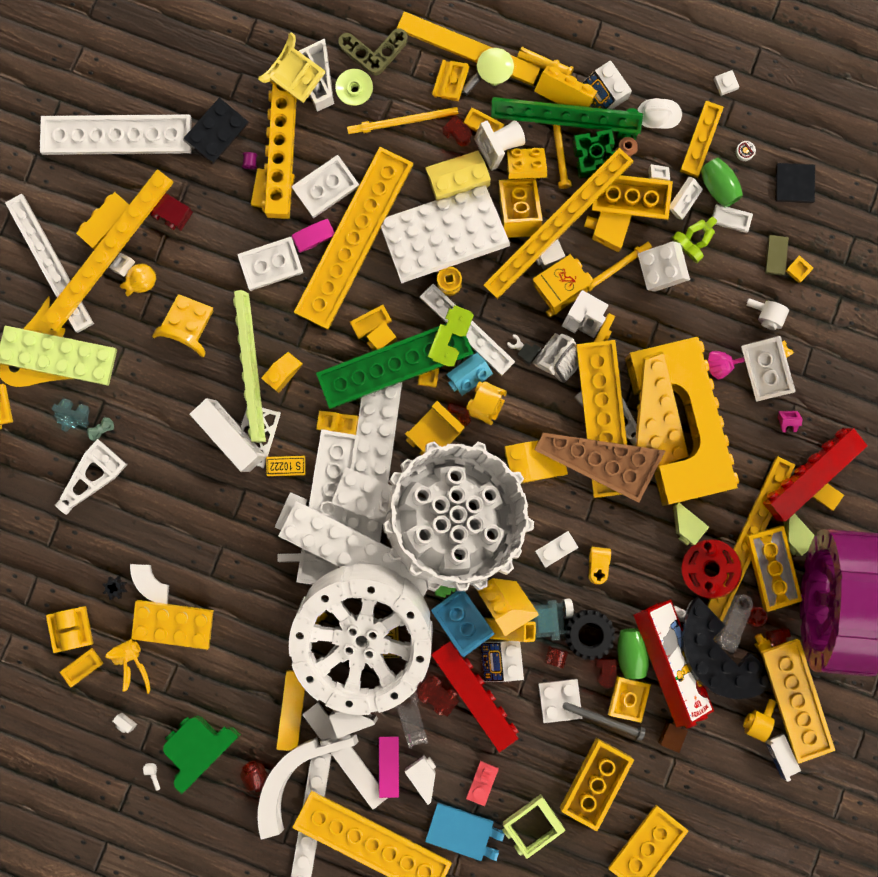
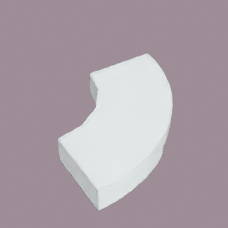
[130,564,169,604]

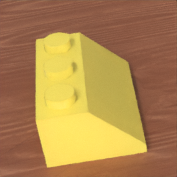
[425,151,491,201]

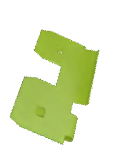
[428,305,474,366]

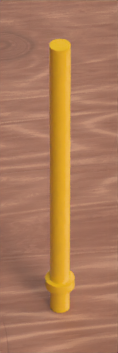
[546,242,652,317]

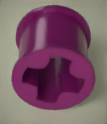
[242,152,258,170]

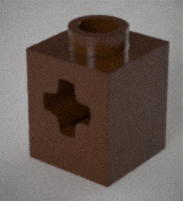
[658,720,688,753]

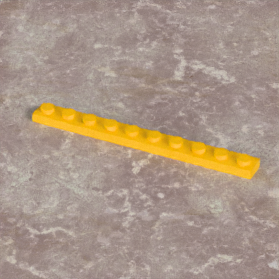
[484,148,633,299]
[40,169,174,332]
[707,457,795,640]

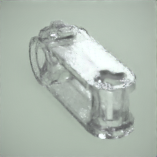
[714,595,753,653]
[394,691,428,749]

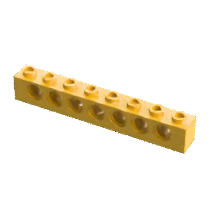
[262,80,297,219]

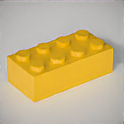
[560,737,634,831]

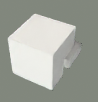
[562,290,609,338]

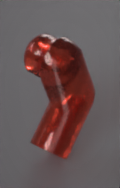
[447,403,471,426]

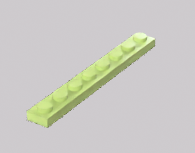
[233,290,266,443]

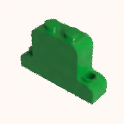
[163,716,241,794]

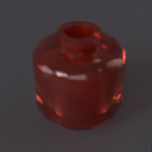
[240,761,268,792]

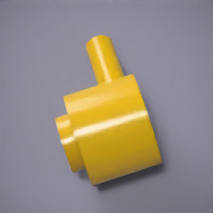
[743,699,776,742]

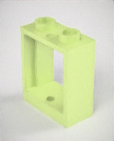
[502,794,565,859]

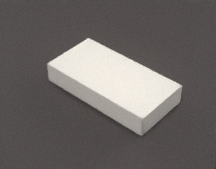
[712,204,753,233]

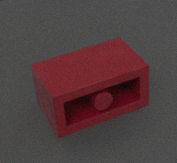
[149,193,193,231]

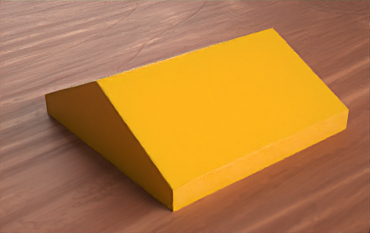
[608,676,651,723]

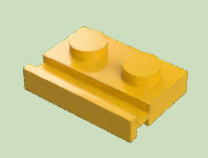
[432,60,469,101]

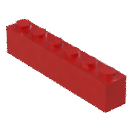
[763,428,868,522]
[431,640,519,753]

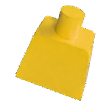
[584,212,632,252]

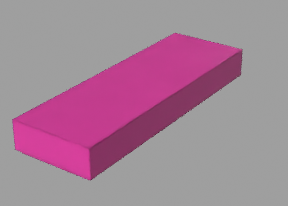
[379,737,399,798]

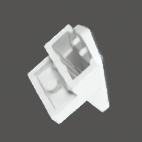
[532,333,579,382]

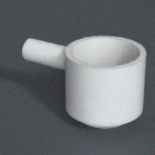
[746,298,789,330]

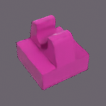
[778,411,802,432]

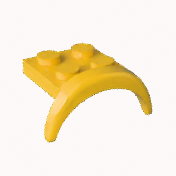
[152,294,213,357]

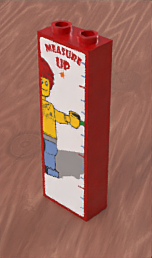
[633,600,714,729]

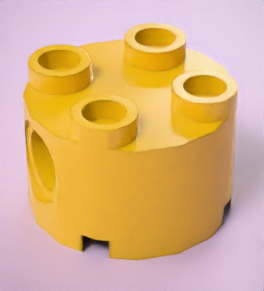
[466,381,507,425]

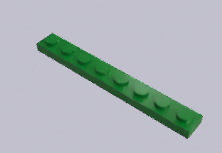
[491,97,643,134]

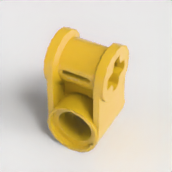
[588,546,611,584]

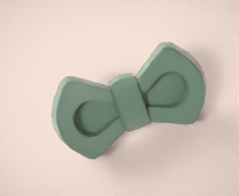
[87,417,114,441]

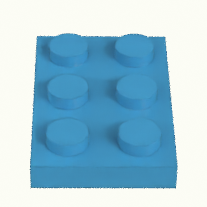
[431,591,495,657]

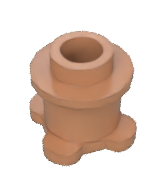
[615,137,638,158]

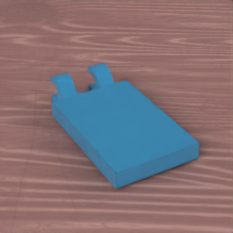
[425,802,505,861]

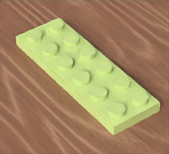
[0,326,117,386]

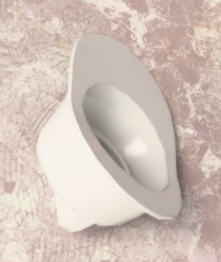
[638,98,682,129]

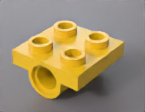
[507,148,547,179]
[46,606,93,653]

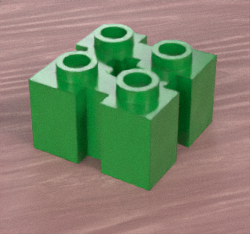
[572,129,616,179]

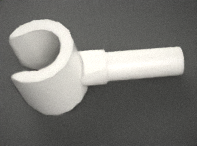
[143,763,160,791]

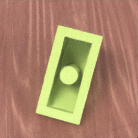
[673,502,709,546]
[784,513,815,556]

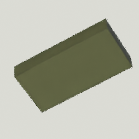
[765,235,789,276]

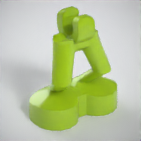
[671,217,717,263]

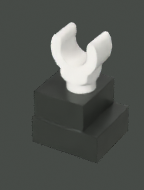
[507,335,541,366]

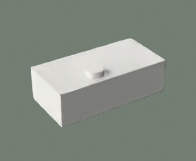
[190,398,267,472]

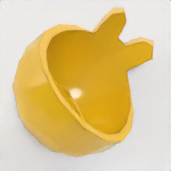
[120,264,156,297]

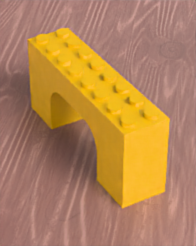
[625,337,739,506]

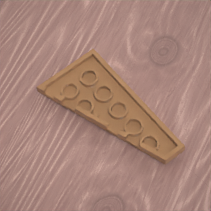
[534,433,665,503]

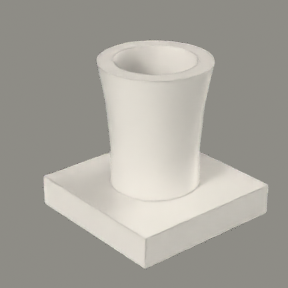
[474,120,525,171]

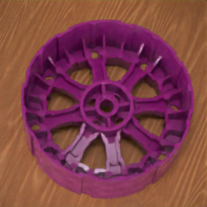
[800,529,878,677]

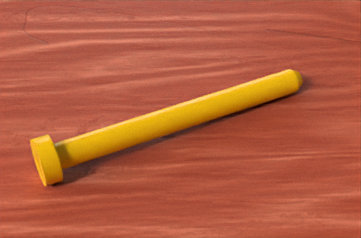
[553,125,572,189]

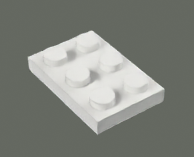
[291,155,359,219]
[237,237,303,291]
[741,336,795,402]

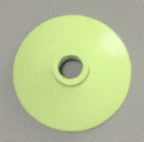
[336,69,373,106]

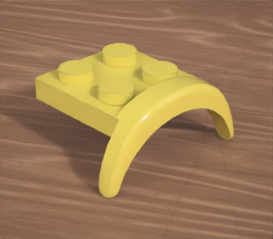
[258,32,325,103]

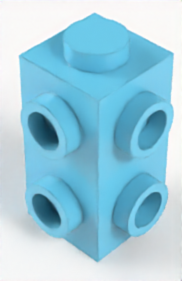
[446,352,493,396]

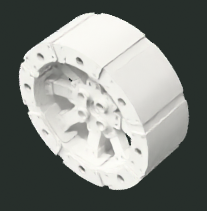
[289,564,433,715]

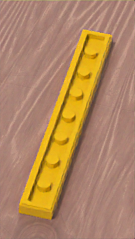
[397,12,541,86]

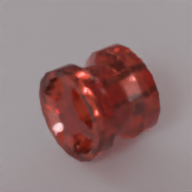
[744,607,767,627]

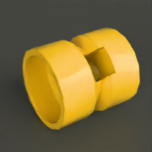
[437,267,462,296]

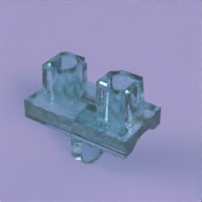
[52,398,90,432]

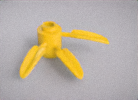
[105,639,150,694]

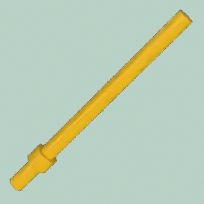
[347,107,458,134]

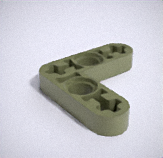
[338,29,408,76]

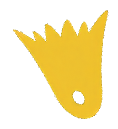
[0,296,73,387]

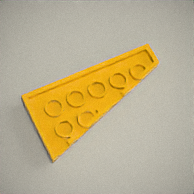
[635,351,689,467]

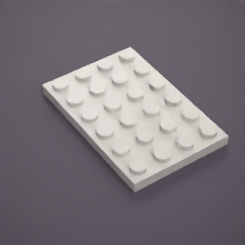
[381,185,510,283]

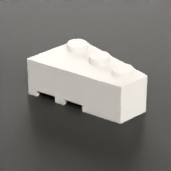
[299,39,334,112]

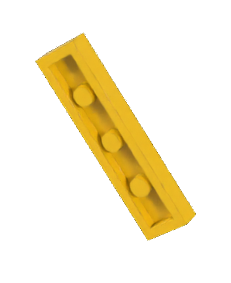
[680,101,724,178]

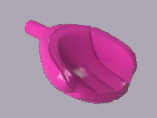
[708,351,745,380]

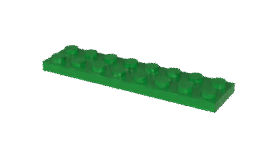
[316,323,473,409]

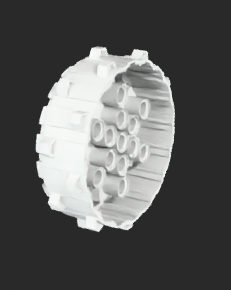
[379,442,534,592]

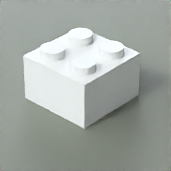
[638,241,690,292]

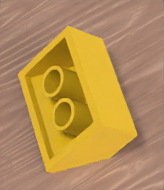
[476,578,539,636]

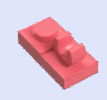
[466,761,499,806]

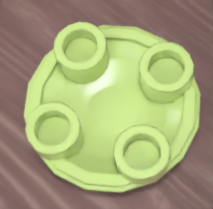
[477,48,514,86]

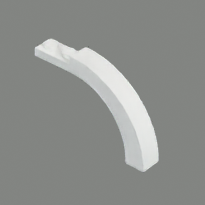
[258,734,359,840]

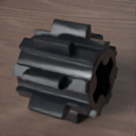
[102,576,127,600]

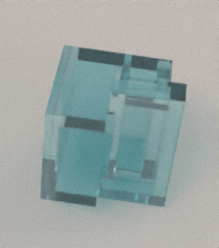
[532,599,566,641]

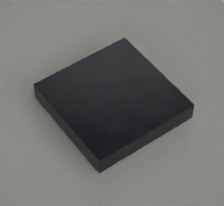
[775,163,815,203]

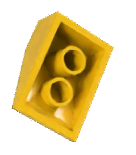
[499,178,543,238]
[504,440,568,484]

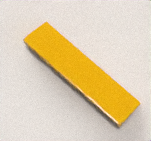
[276,670,305,751]

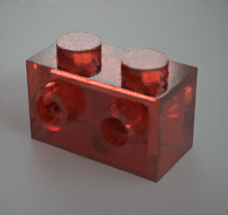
[416,675,459,717]

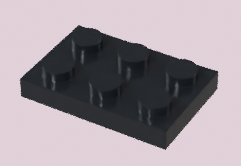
[183,97,249,164]

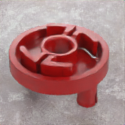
[682,539,742,599]

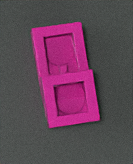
[291,219,335,253]

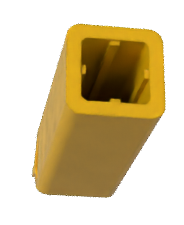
[484,618,536,642]

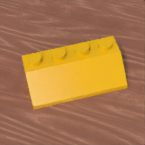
[592,175,673,220]

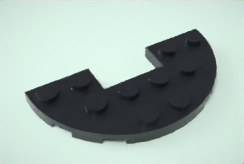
[681,597,772,699]

